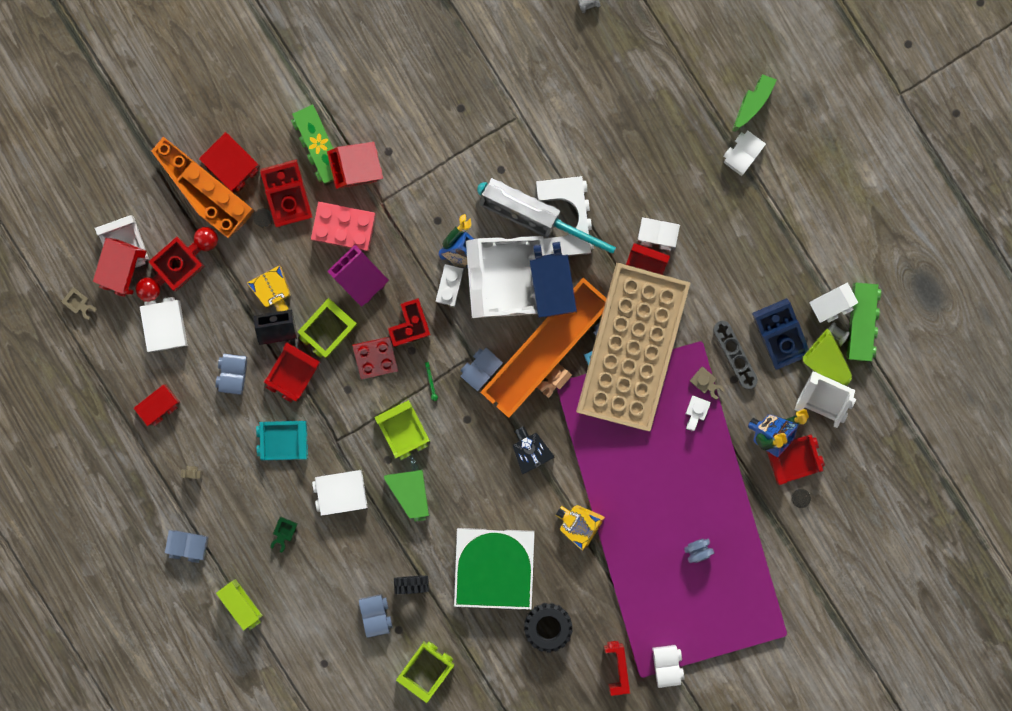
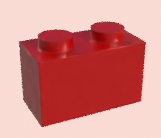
[134,384,180,427]

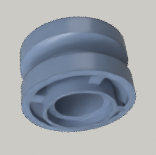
[684,538,714,563]

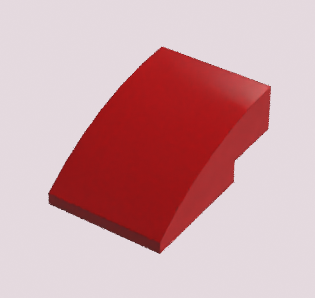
[260,159,313,227]

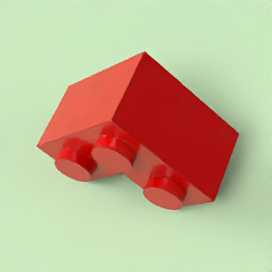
[388,298,431,347]

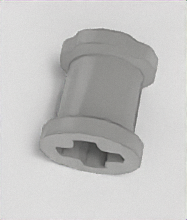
[577,0,601,13]
[829,322,850,347]

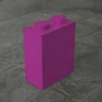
[327,245,389,307]

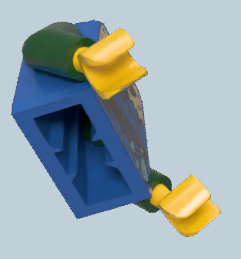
[439,214,474,268]
[748,409,809,457]

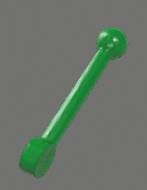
[425,362,438,401]

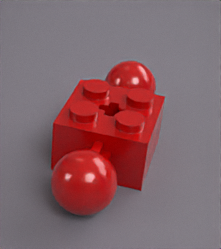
[136,227,218,302]

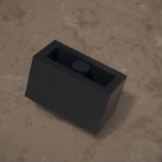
[254,310,297,345]

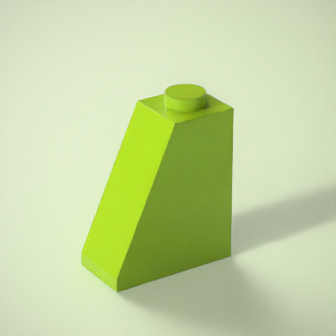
[803,328,852,386]

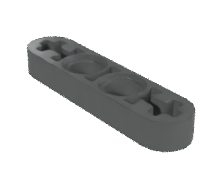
[713,321,758,389]

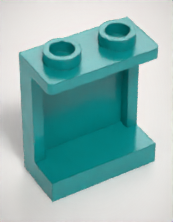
[256,421,308,460]

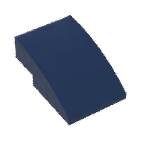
[752,298,809,370]

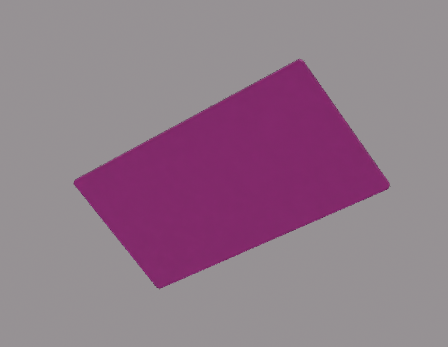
[556,341,787,677]

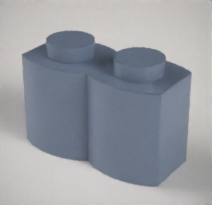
[460,348,503,392]
[215,354,248,395]
[165,530,208,563]
[359,594,393,638]

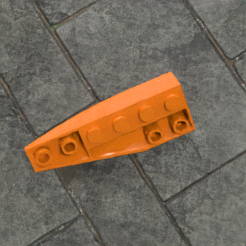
[151,136,255,239]

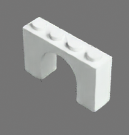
[536,176,594,256]

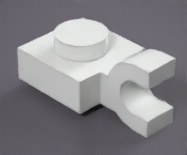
[685,396,711,431]

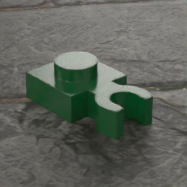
[270,516,298,553]

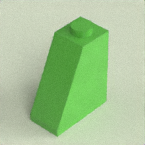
[384,470,429,522]

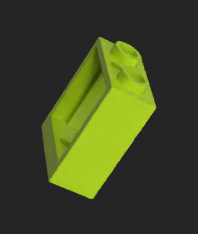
[298,298,358,358]
[216,579,263,631]
[396,641,454,703]

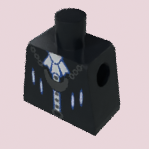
[513,426,555,474]

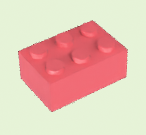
[311,201,376,252]

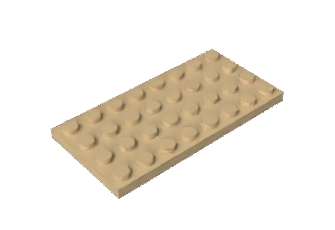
[576,263,690,431]

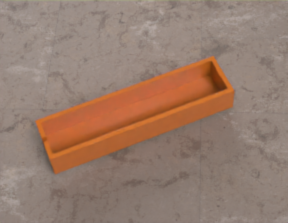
[480,278,607,418]

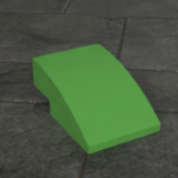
[732,74,777,132]

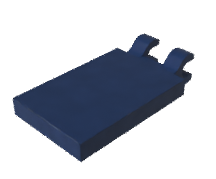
[530,242,577,318]

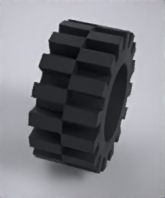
[394,575,429,594]

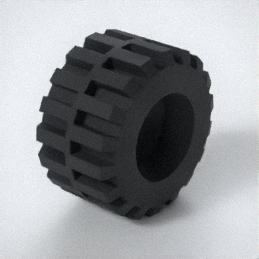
[524,603,573,653]

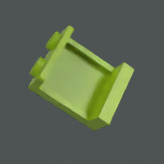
[374,400,430,460]

